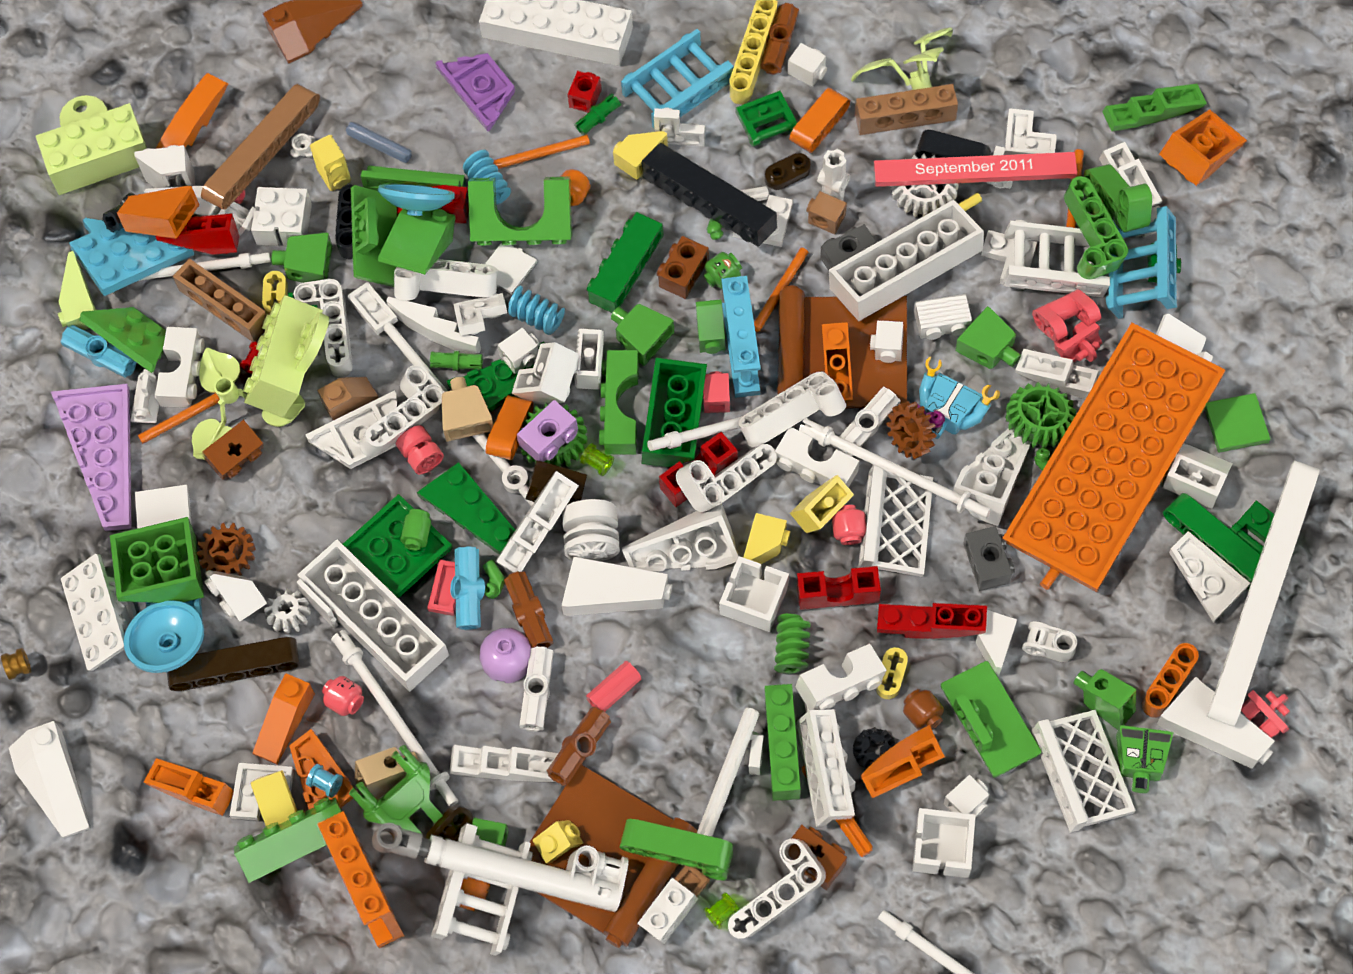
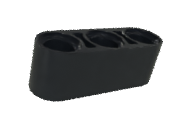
[915,129,991,159]
[335,184,354,260]

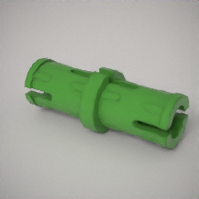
[430,351,483,371]

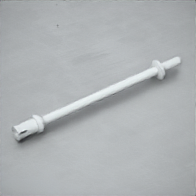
[799,418,991,518]
[331,630,458,807]

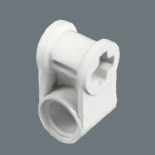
[1022,621,1077,662]

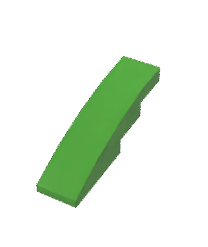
[1102,84,1207,132]

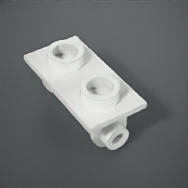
[130,369,159,423]

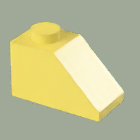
[613,131,668,180]
[790,475,854,533]
[743,513,790,564]

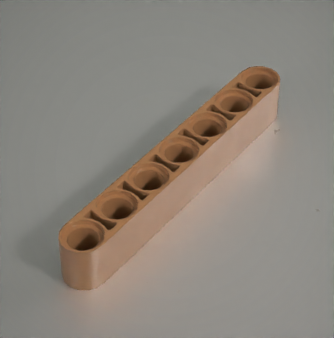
[201,84,320,210]

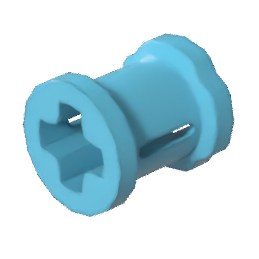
[306,764,343,798]

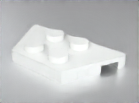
[306,390,398,469]

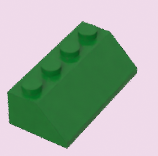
[641,358,707,467]

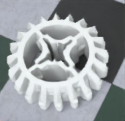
[890,154,958,218]

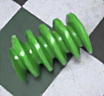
[774,613,811,674]

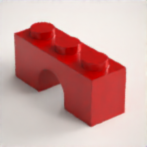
[659,432,738,507]
[797,566,881,610]

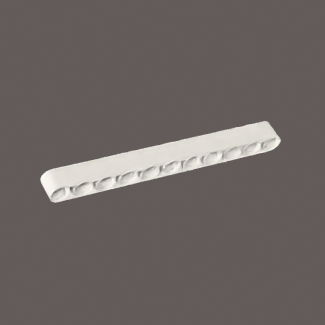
[1207,460,1320,727]

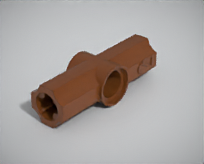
[761,2,799,75]
[504,571,554,649]
[546,707,611,786]

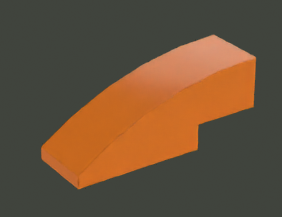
[861,725,945,798]
[144,758,234,816]

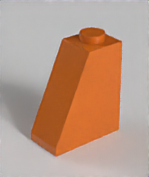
[117,186,199,239]

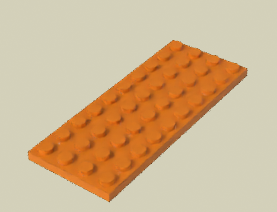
[1002,322,1226,592]

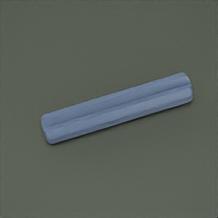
[346,122,412,163]

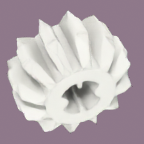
[264,588,311,635]

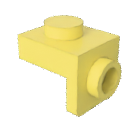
[533,820,583,864]

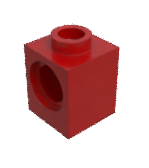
[567,71,602,113]

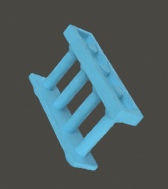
[621,29,734,129]
[1106,206,1177,319]
[721,276,761,398]

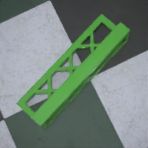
[360,166,466,191]

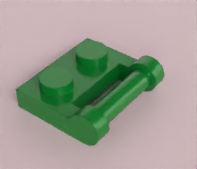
[736,90,797,147]
[1230,500,1274,555]

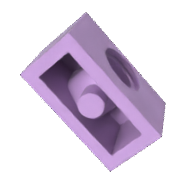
[517,400,578,462]

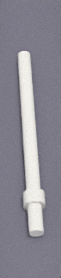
[139,252,271,281]
[647,416,743,451]
[878,910,974,974]

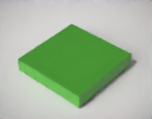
[1204,393,1270,453]

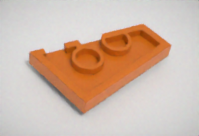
[289,729,358,810]

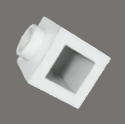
[788,43,827,87]
[870,321,903,363]
[498,328,540,374]
[944,775,989,817]

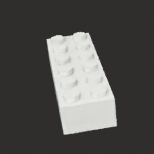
[479,0,633,66]
[829,200,984,321]
[297,540,449,692]

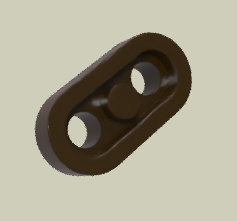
[765,153,811,190]
[425,805,473,842]

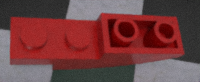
[877,603,987,639]

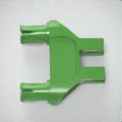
[349,745,443,834]

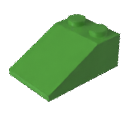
[378,209,455,275]

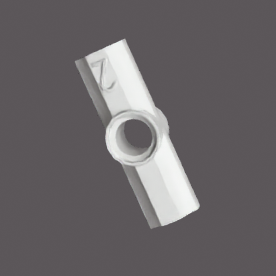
[817,149,850,201]
[832,386,901,457]
[520,646,554,732]

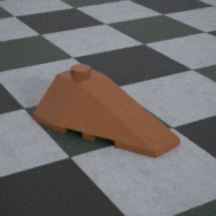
[263,0,363,64]

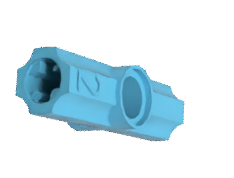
[61,325,137,378]
[450,546,485,630]

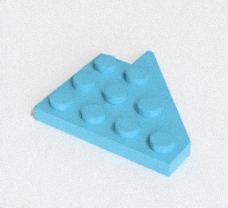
[69,218,194,296]

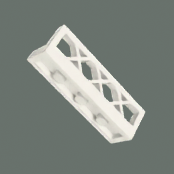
[796,709,855,827]

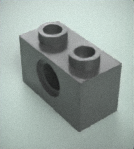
[820,224,877,271]
[963,526,1015,591]

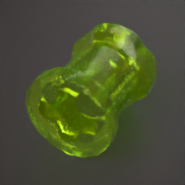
[580,443,615,476]
[703,892,740,930]

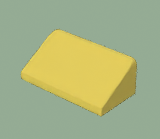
[251,770,297,826]

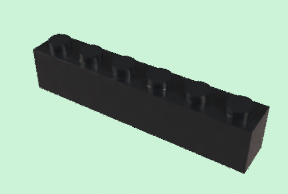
[641,143,777,247]

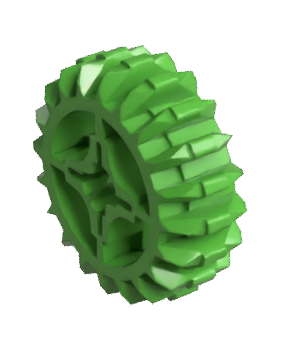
[1005,381,1077,449]
[520,403,588,467]

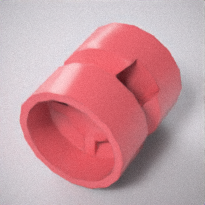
[396,425,444,475]

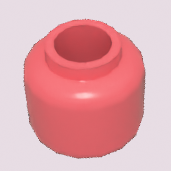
[832,505,867,545]
[322,676,364,716]

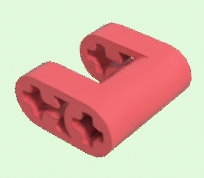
[1032,289,1101,342]

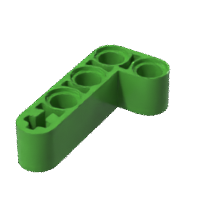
[1084,164,1152,232]
[1064,176,1128,280]
[620,819,733,881]

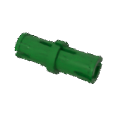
[574,93,621,136]

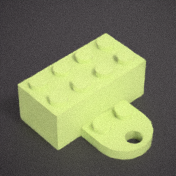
[36,95,147,195]
[243,295,329,417]

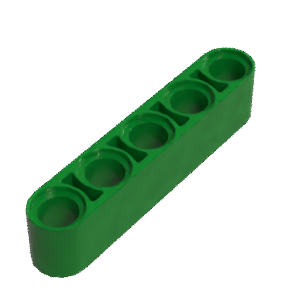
[1163,493,1261,590]

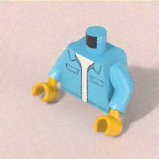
[919,356,1000,439]

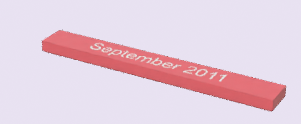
[874,152,1077,187]

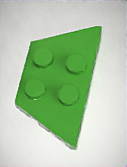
[79,307,166,373]

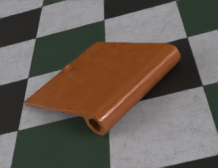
[777,285,907,409]
[529,765,697,948]

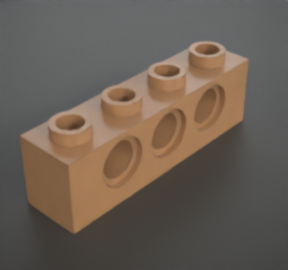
[855,84,958,135]
[173,258,267,342]

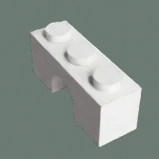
[155,327,205,408]
[775,427,859,488]
[795,644,887,710]

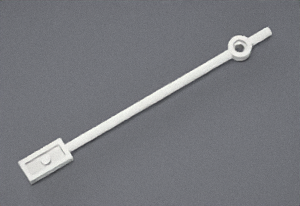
[347,282,534,506]

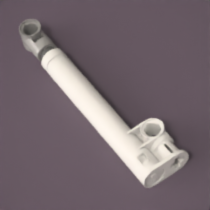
[372,823,628,912]

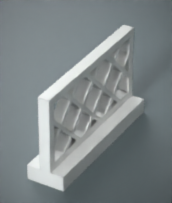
[858,465,933,577]
[1031,710,1136,833]

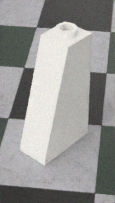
[561,557,672,616]
[1157,677,1275,769]

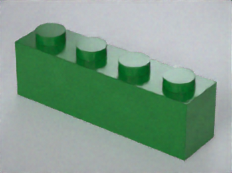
[586,212,664,313]

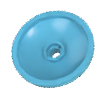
[378,184,455,216]
[124,601,204,673]

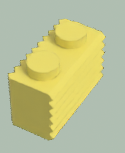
[310,135,351,191]

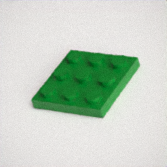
[342,494,453,598]

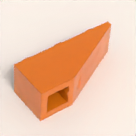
[822,322,853,401]

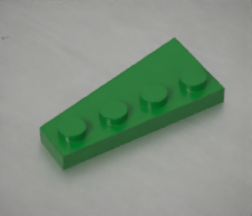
[446,341,545,412]
[417,462,515,555]

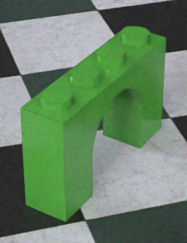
[468,176,572,245]

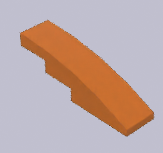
[155,73,228,149]

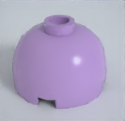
[480,628,531,683]

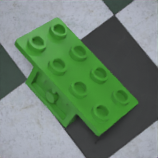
[351,185,397,287]
[941,661,1041,778]

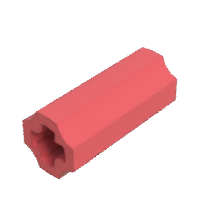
[586,661,642,712]

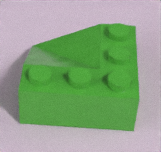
[110,517,204,603]

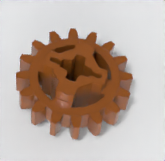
[886,401,936,459]
[197,523,256,576]

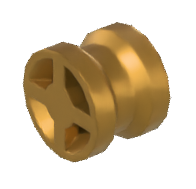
[1,648,31,680]

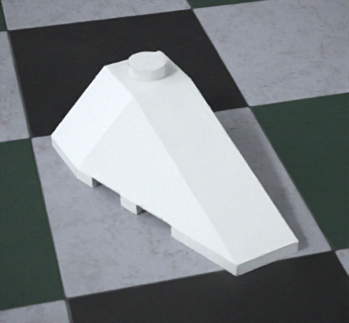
[953,428,1032,526]
[622,503,739,572]
[9,721,90,838]

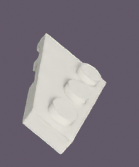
[1169,531,1250,623]

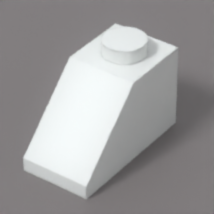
[976,610,1017,677]

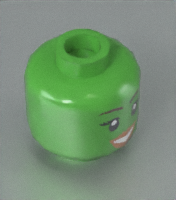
[704,252,742,289]

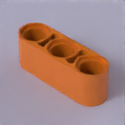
[789,87,851,153]
[485,395,534,460]
[1142,643,1199,718]

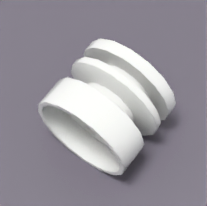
[562,499,620,561]

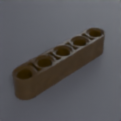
[167,637,300,691]

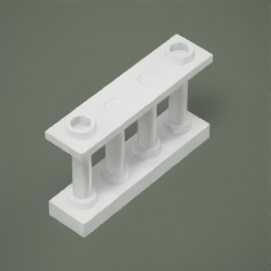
[1003,220,1110,297]
[431,824,532,956]

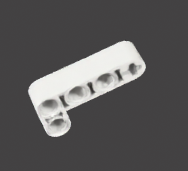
[394,259,497,301]
[294,279,353,377]
[360,365,444,457]
[738,372,846,447]
[676,444,777,512]
[728,839,826,939]

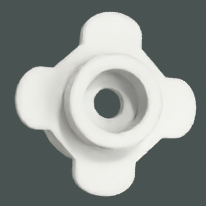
[290,134,315,158]

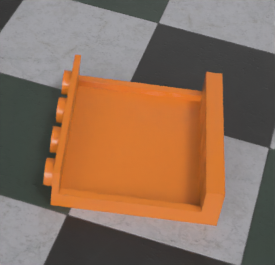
[317,811,404,948]

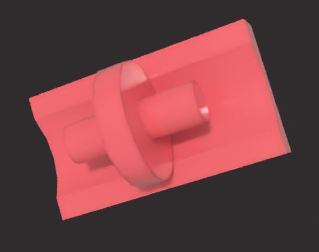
[1054,322,1102,363]
[1241,690,1290,738]

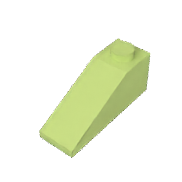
[58,251,96,330]

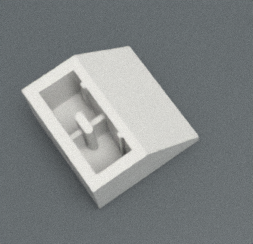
[134,145,195,188]
[1163,443,1233,509]
[204,570,267,621]

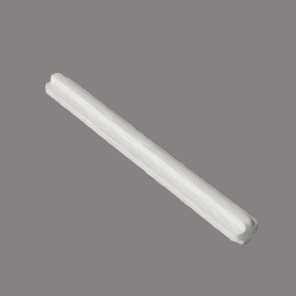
[697,707,759,837]

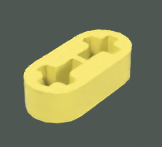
[262,271,288,315]
[876,647,908,699]

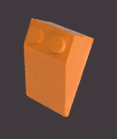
[1159,109,1247,186]

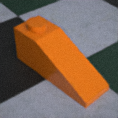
[252,673,315,765]

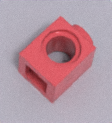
[703,371,730,413]

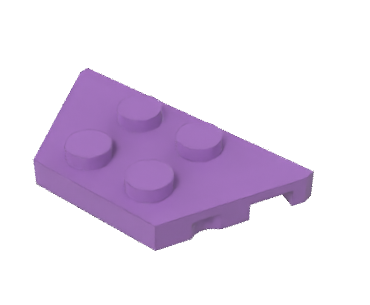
[435,53,515,132]

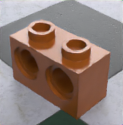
[657,236,709,299]

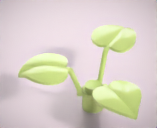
[851,27,953,90]
[192,348,305,460]

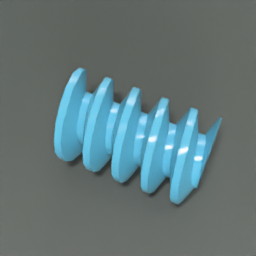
[463,150,511,204]
[508,285,565,335]

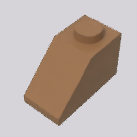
[317,377,379,421]

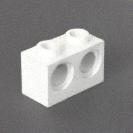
[638,878,698,944]

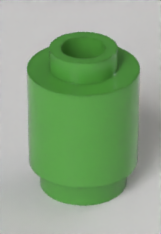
[400,509,431,551]

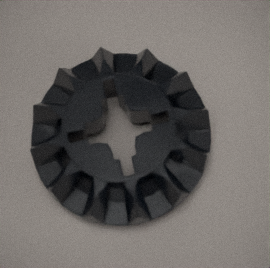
[853,727,896,769]

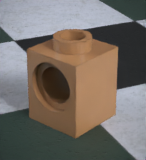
[806,191,847,235]

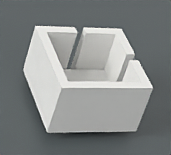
[251,187,312,246]
[719,556,789,632]
[912,808,975,878]

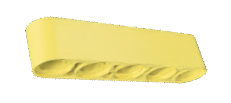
[729,0,777,105]

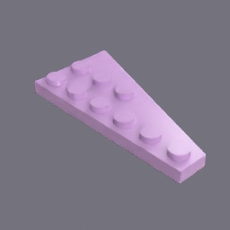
[51,384,131,531]

